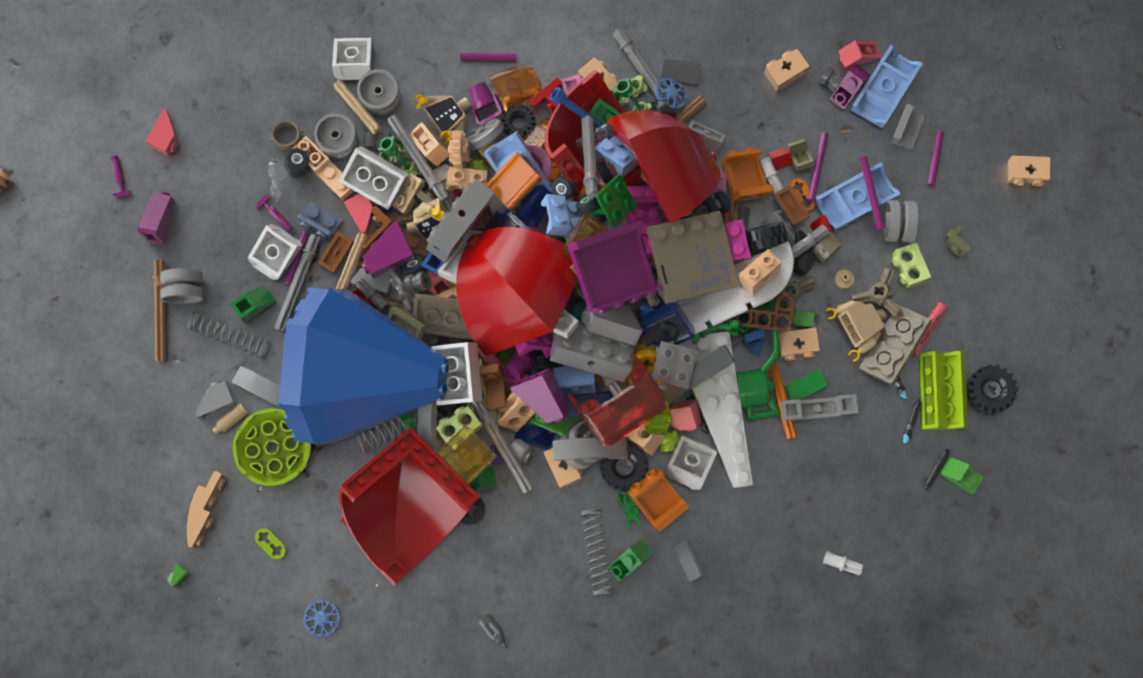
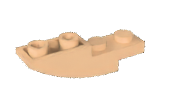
[292,136,354,201]
[187,471,225,549]

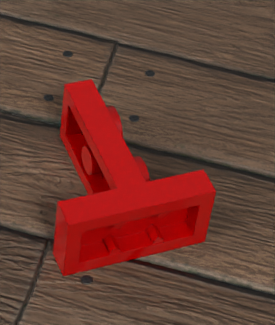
[529,77,562,113]

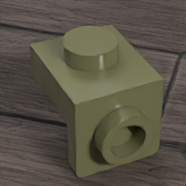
[788,139,815,172]
[945,225,971,257]

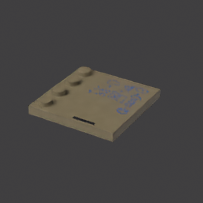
[646,211,739,304]

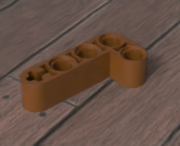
[724,294,796,331]

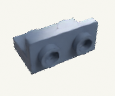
[297,201,344,240]

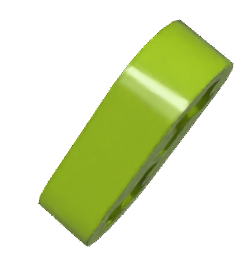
[255,528,287,560]

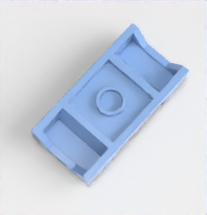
[851,45,923,129]
[595,109,642,178]
[484,131,554,217]
[815,162,901,233]
[541,194,622,238]

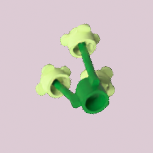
[612,75,652,111]
[378,136,418,176]

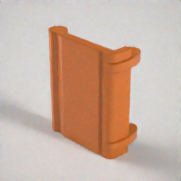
[486,151,543,210]

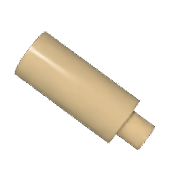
[212,403,249,435]

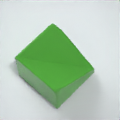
[793,309,815,329]
[167,563,190,588]

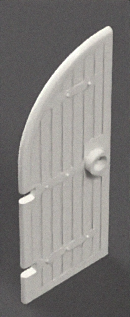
[678,241,794,335]

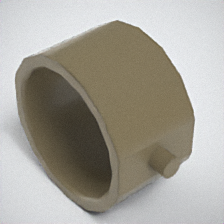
[270,120,304,151]
[812,232,843,263]

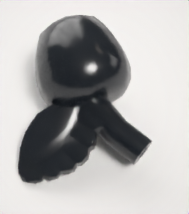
[793,229,819,275]

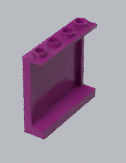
[567,220,664,314]

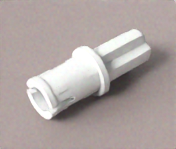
[760,157,783,194]
[823,551,863,575]

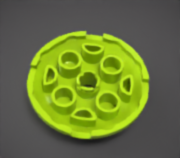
[233,408,311,486]

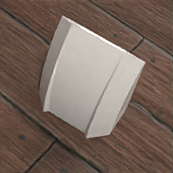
[332,38,372,81]
[248,224,302,279]
[665,435,718,490]

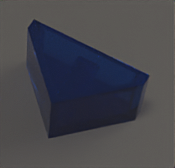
[520,185,554,228]
[513,423,556,451]

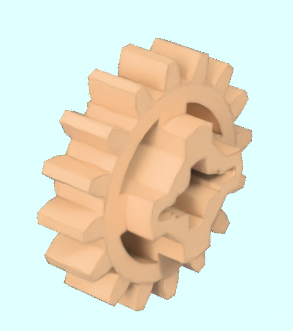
[448,131,471,168]

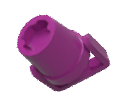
[468,82,504,125]
[503,349,534,383]

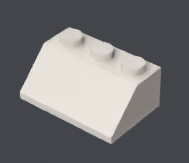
[339,146,409,210]
[432,342,482,405]

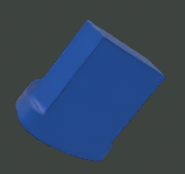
[741,329,765,356]

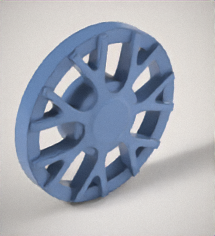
[655,78,687,110]
[303,600,340,637]

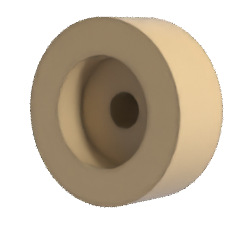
[834,269,854,290]

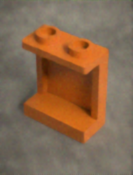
[721,148,774,202]
[627,468,689,532]

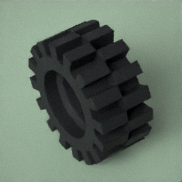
[502,103,536,139]

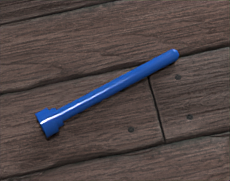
[550,87,614,139]

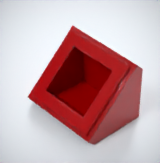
[768,147,792,170]

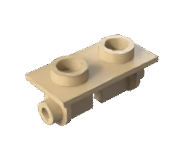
[392,173,425,214]

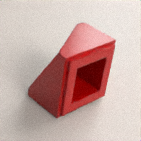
[810,215,833,240]

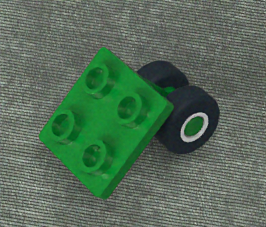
[576,175,637,228]

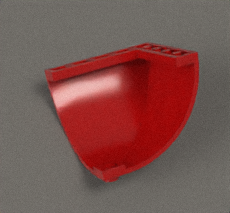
[545,70,647,196]
[606,110,721,224]
[456,227,578,356]
[339,427,480,586]

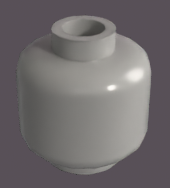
[507,438,535,467]

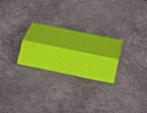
[919,350,968,430]

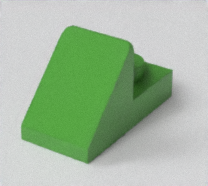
[939,457,984,494]

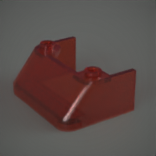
[568,353,668,447]

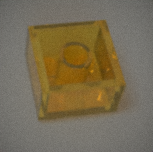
[437,425,497,484]

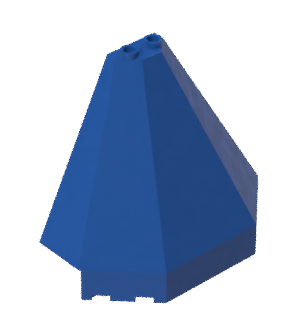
[278,287,449,445]

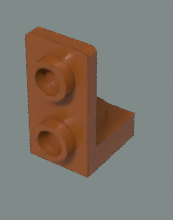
[363,206,393,251]
[479,364,506,410]

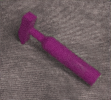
[111,155,131,198]
[256,194,293,232]

